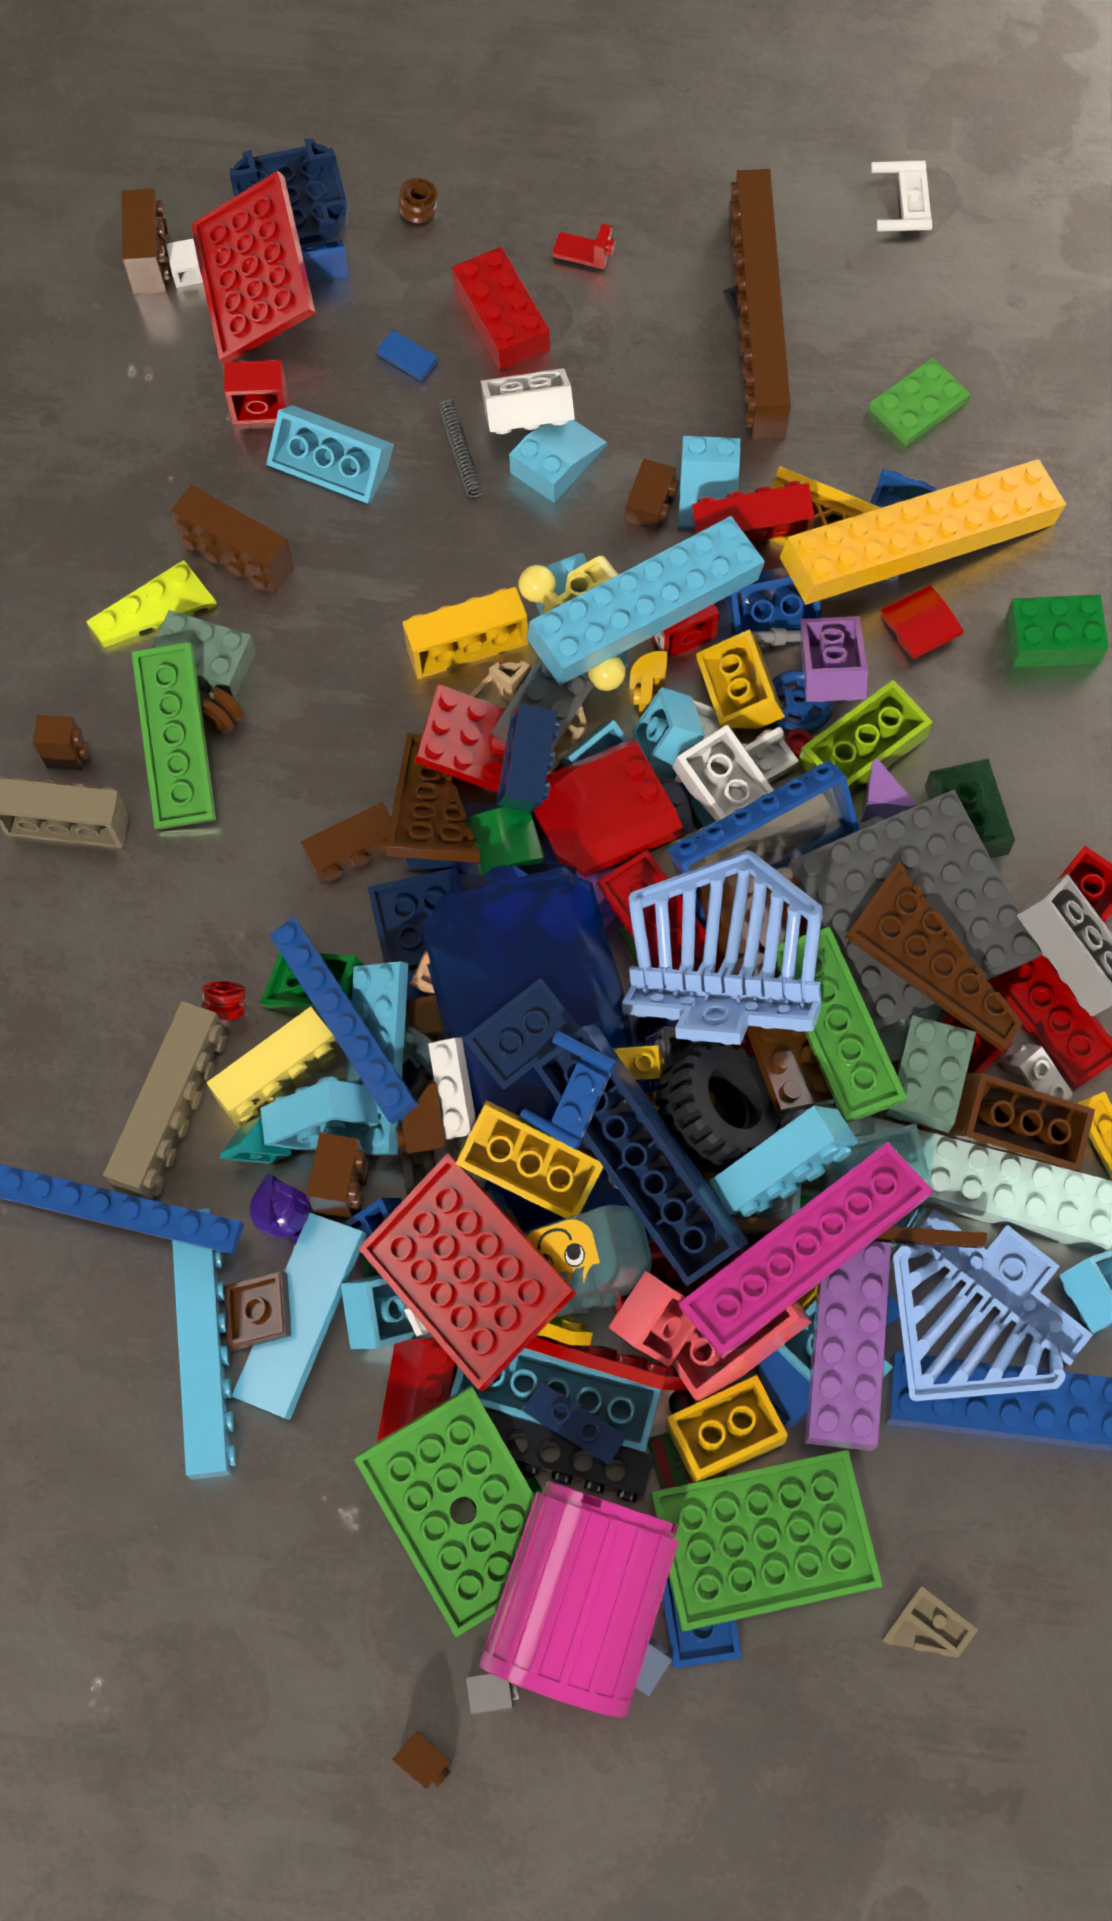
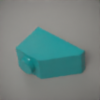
[220,1113,291,1164]

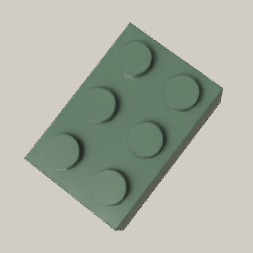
[152,610,256,699]
[886,1015,976,1133]

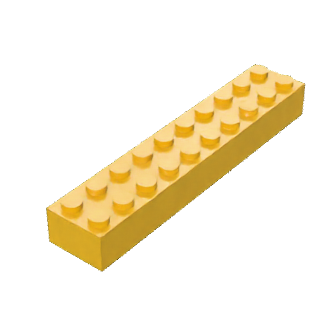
[780,459,1067,605]

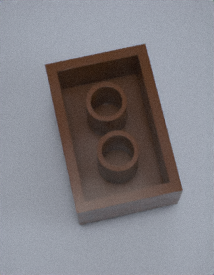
[121,188,170,294]
[306,1132,372,1223]

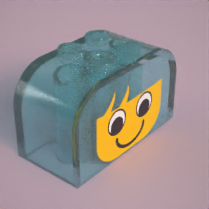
[524,1205,652,1317]

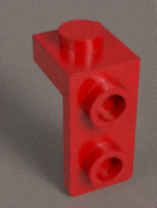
[552,224,616,269]

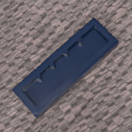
[522,1382,627,1466]

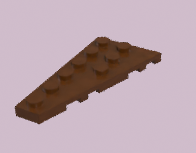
[386,733,481,863]

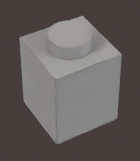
[466,1674,519,1715]

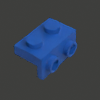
[870,469,937,508]

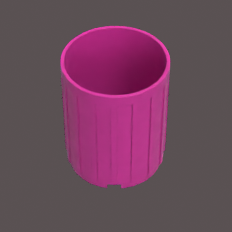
[479,1480,679,1718]

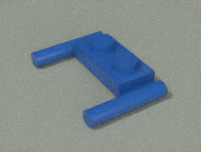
[519,1031,617,1150]

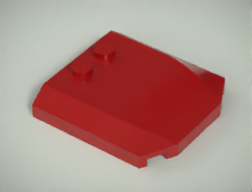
[534,738,684,878]

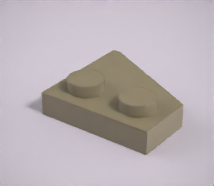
[882,1585,978,1658]

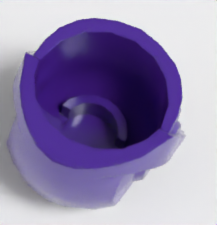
[249,1173,311,1245]

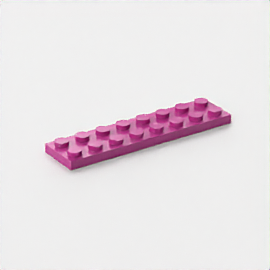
[679,1142,933,1359]

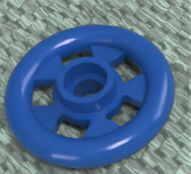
[772,670,834,733]

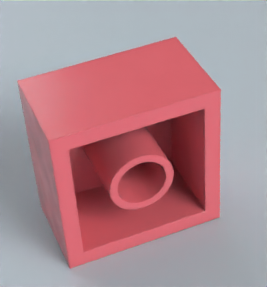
[608,1271,695,1367]

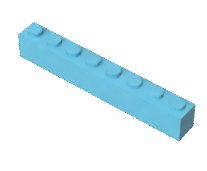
[172,1208,236,1480]

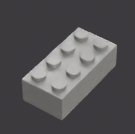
[1016,874,1112,1017]

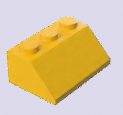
[696,629,785,729]

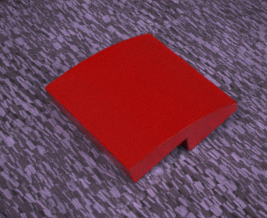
[880,585,964,659]

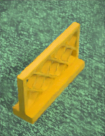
[769,466,881,546]

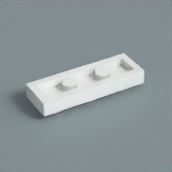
[428,1037,476,1140]

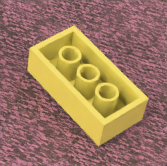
[206,1007,340,1129]

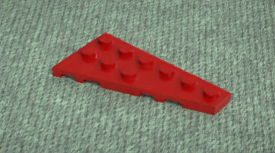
[525,1335,689,1391]

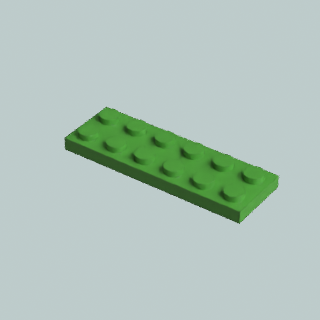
[131,642,216,830]
[776,926,907,1123]

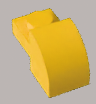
[629,651,668,716]

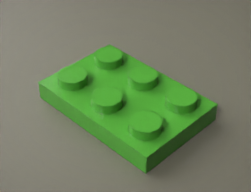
[869,358,971,446]

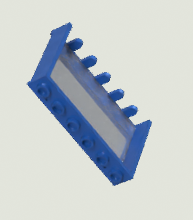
[667,760,860,929]

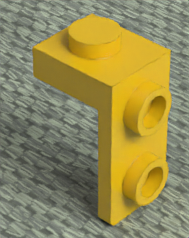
[614,1045,664,1082]

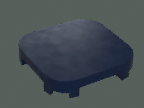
[230,139,349,245]

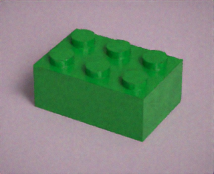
[1006,594,1109,668]

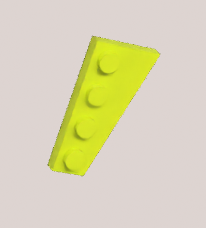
[86,560,217,648]

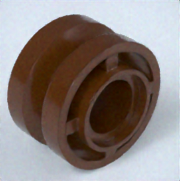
[399,178,438,223]
[201,687,245,734]

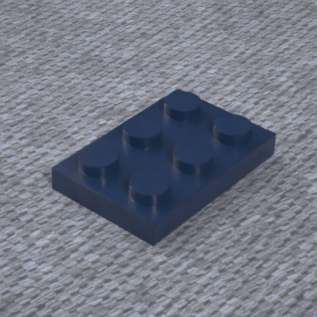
[463,978,580,1091]

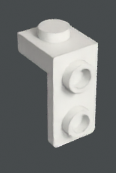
[999,1042,1073,1100]

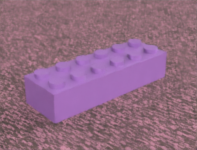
[805,1241,891,1451]

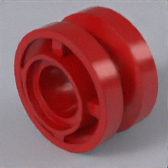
[201,981,246,1020]

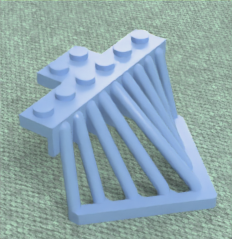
[622,850,823,1045]
[893,1209,1093,1401]

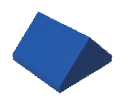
[300,239,349,283]

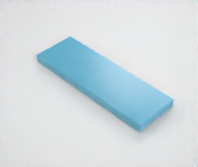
[231,1213,367,1420]

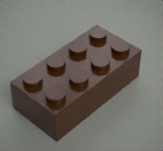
[171,484,294,594]
[949,1073,1095,1172]

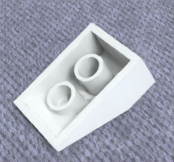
[672,725,774,821]

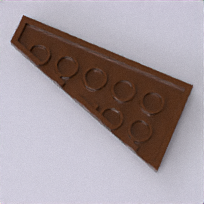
[845,861,1023,1051]

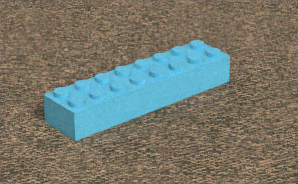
[527,516,765,686]

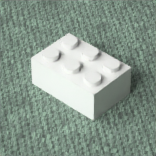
[481,368,575,434]

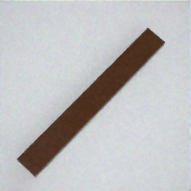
[731,1216,987,1249]

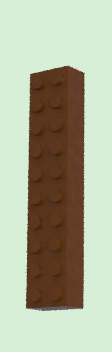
[729,169,791,439]

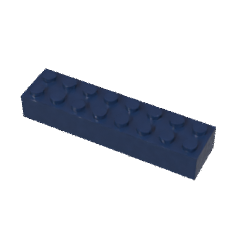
[533,1024,750,1287]

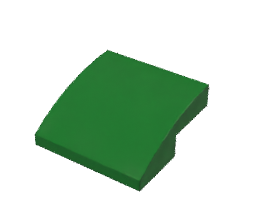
[466,807,545,876]

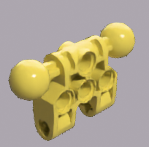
[518,556,626,691]

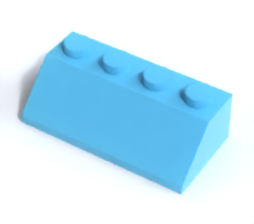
[266,405,394,504]

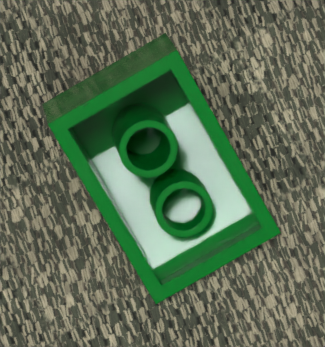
[260,953,365,1025]

